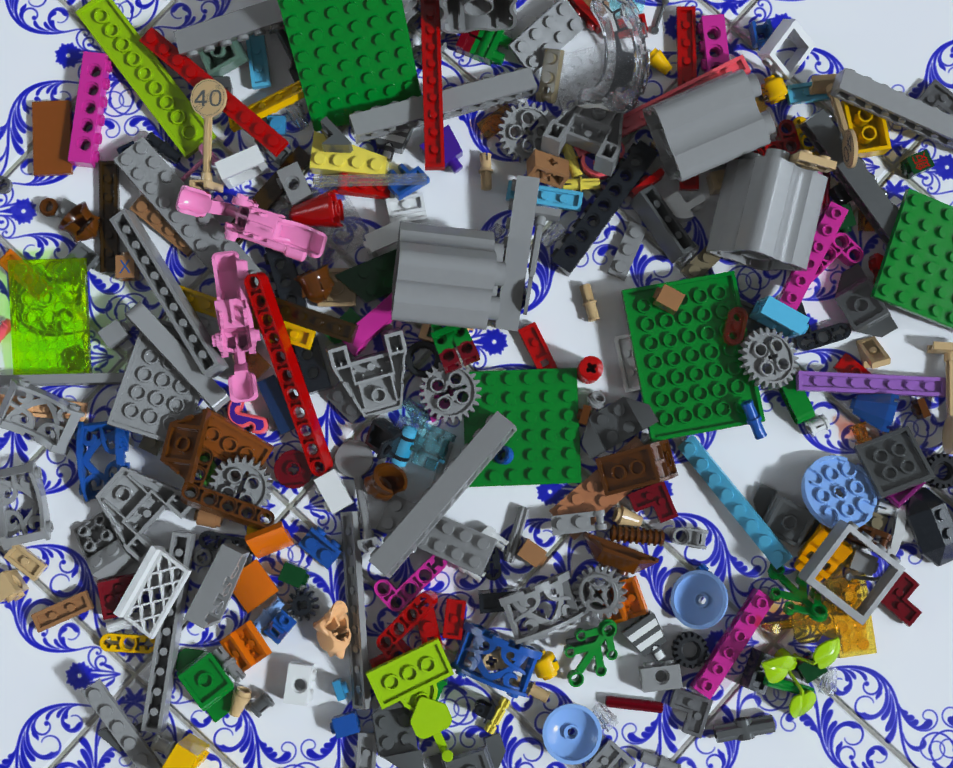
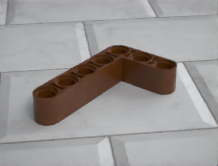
[180,448,275,530]

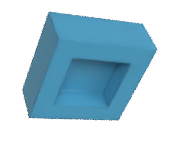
[267,115,287,136]
[332,678,349,701]

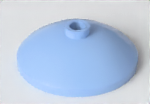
[670,570,728,629]
[542,703,602,765]

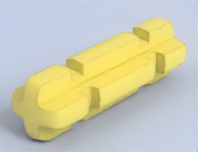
[484,696,510,734]

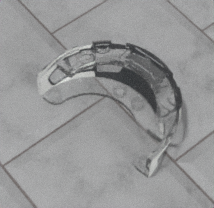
[577,0,650,113]

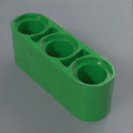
[778,374,815,425]

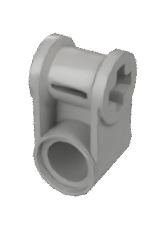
[669,527,709,550]

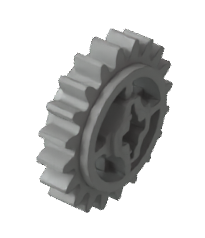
[573,564,628,619]

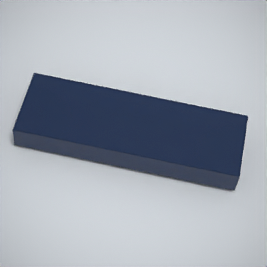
[257,375,295,435]

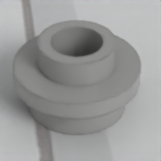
[587,391,606,409]

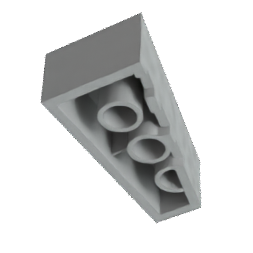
[184,542,250,629]

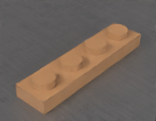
[129,194,193,257]

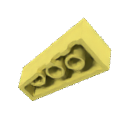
[309,131,389,179]

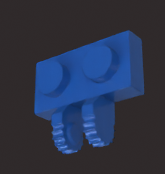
[388,164,430,201]

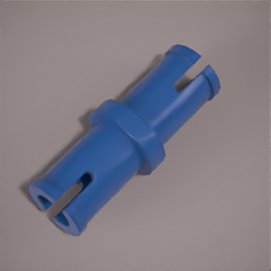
[741,399,767,440]

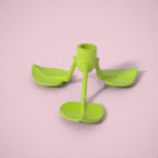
[761,637,840,719]

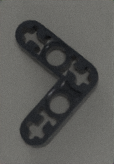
[793,301,851,351]

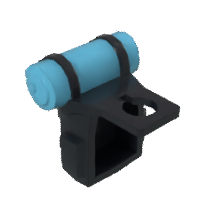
[365,418,419,467]

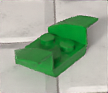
[176,648,234,723]

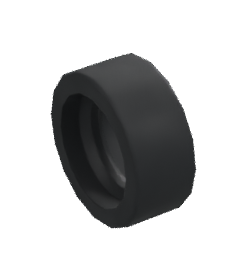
[405,341,441,378]

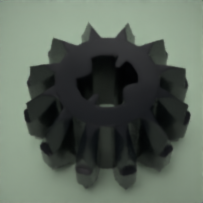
[286,588,320,622]

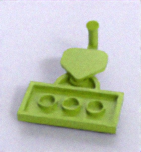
[365,637,454,762]

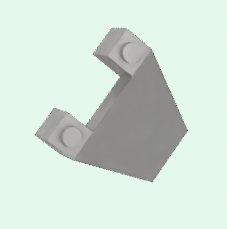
[541,89,624,177]
[325,327,407,419]
[95,467,193,563]

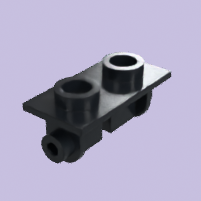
[474,699,496,724]

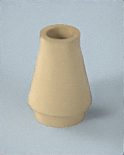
[612,506,643,527]
[229,686,252,717]

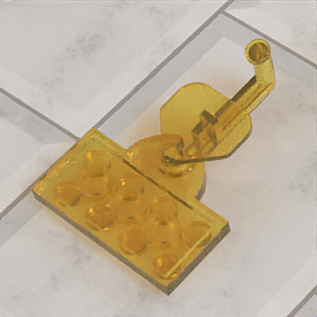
[761,574,877,658]

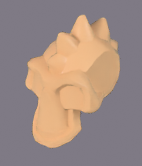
[313,601,351,659]

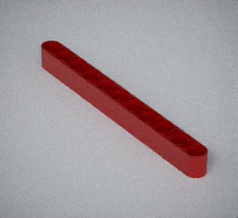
[244,272,333,476]

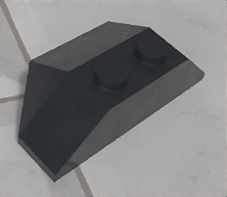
[906,487,953,567]

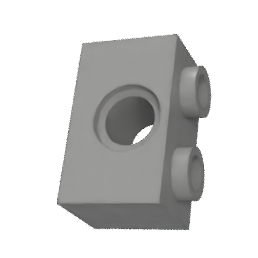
[276,162,314,206]
[638,659,683,693]

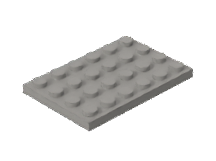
[107,318,201,442]

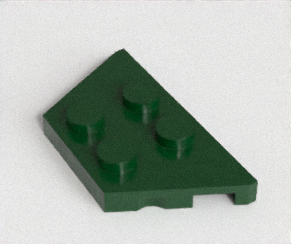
[334,249,397,304]

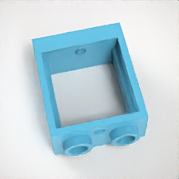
[749,295,810,339]

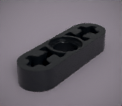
[199,531,253,557]

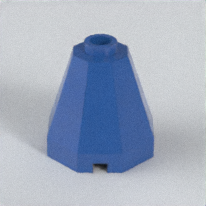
[849,393,899,433]

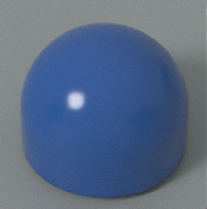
[494,445,514,465]

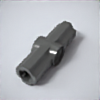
[713,714,776,743]

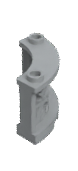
[0,378,85,456]
[0,460,54,550]
[499,570,585,646]

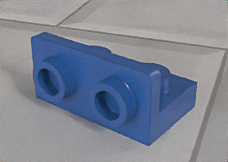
[298,526,343,569]

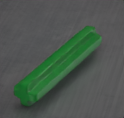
[763,676,815,695]

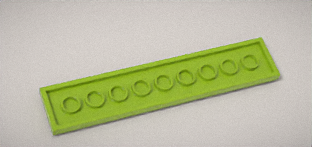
[75,0,217,159]

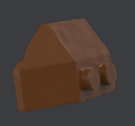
[583,532,659,576]

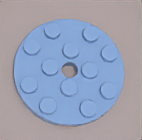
[801,455,877,529]

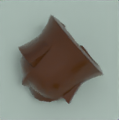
[58,201,100,243]
[294,264,335,303]
[364,462,408,502]

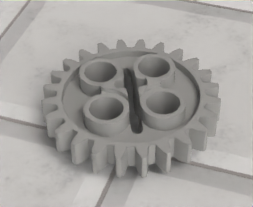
[497,101,554,163]
[738,327,799,390]
[419,362,482,424]
[209,455,274,517]

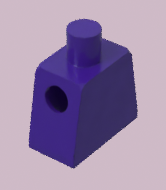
[419,125,463,174]

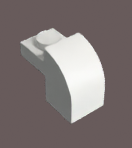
[663,191,706,223]

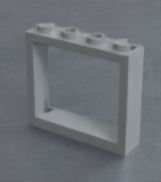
[797,519,906,626]

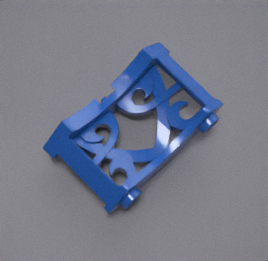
[74,421,131,502]
[450,621,543,698]

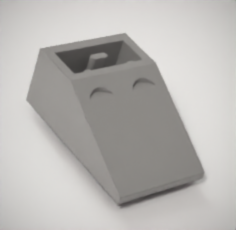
[74,511,137,580]

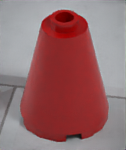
[289,189,344,228]

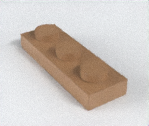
[31,590,94,633]

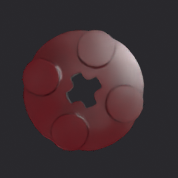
[274,450,313,489]

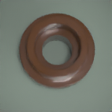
[39,198,59,217]

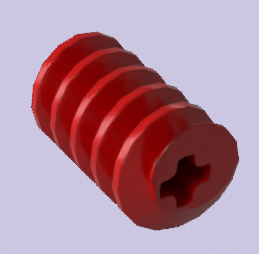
[577,356,603,384]

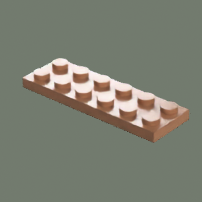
[549,436,644,540]

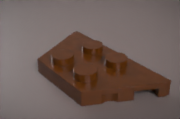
[160,409,212,484]

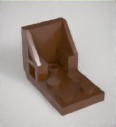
[595,439,679,496]

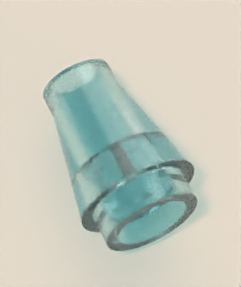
[402,398,429,425]

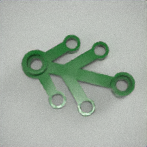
[767,563,828,622]
[563,619,618,687]

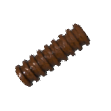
[610,524,665,547]

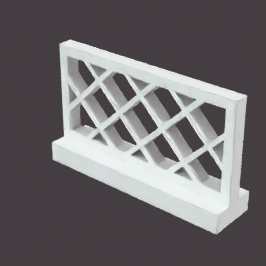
[114,545,192,639]

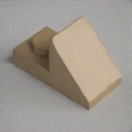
[856,336,891,369]

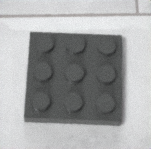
[853,426,935,499]

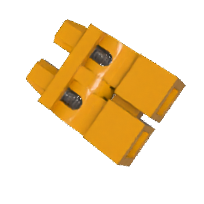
[794,523,853,582]

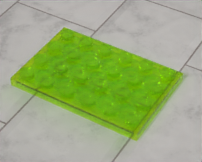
[8,258,92,375]

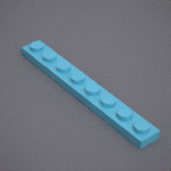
[677,435,793,570]

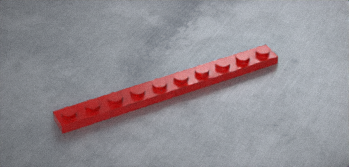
[420,0,445,170]
[676,6,699,191]
[139,27,289,157]

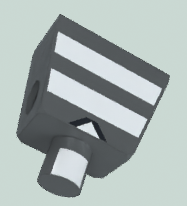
[376,128,414,162]
[620,611,667,661]

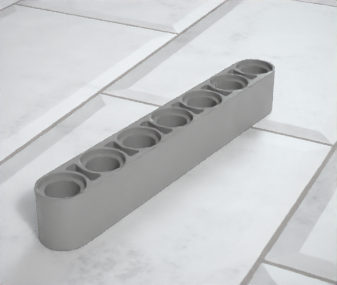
[124,301,231,412]

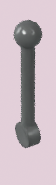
[651,0,669,35]
[844,573,881,583]

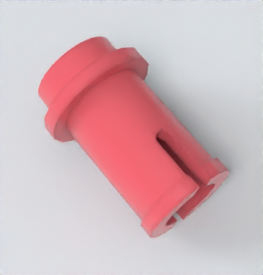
[0,318,16,343]

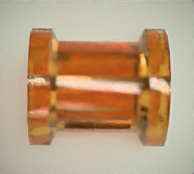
[849,421,872,445]

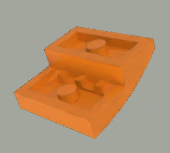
[245,521,294,559]
[233,559,280,613]
[598,575,649,624]
[219,620,272,672]

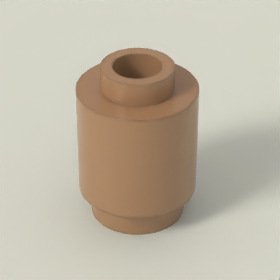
[194,509,224,528]

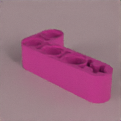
[811,232,864,283]
[342,293,393,357]
[374,555,447,612]

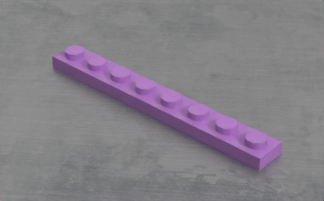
[796,371,946,398]

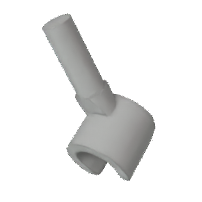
[680,241,699,268]

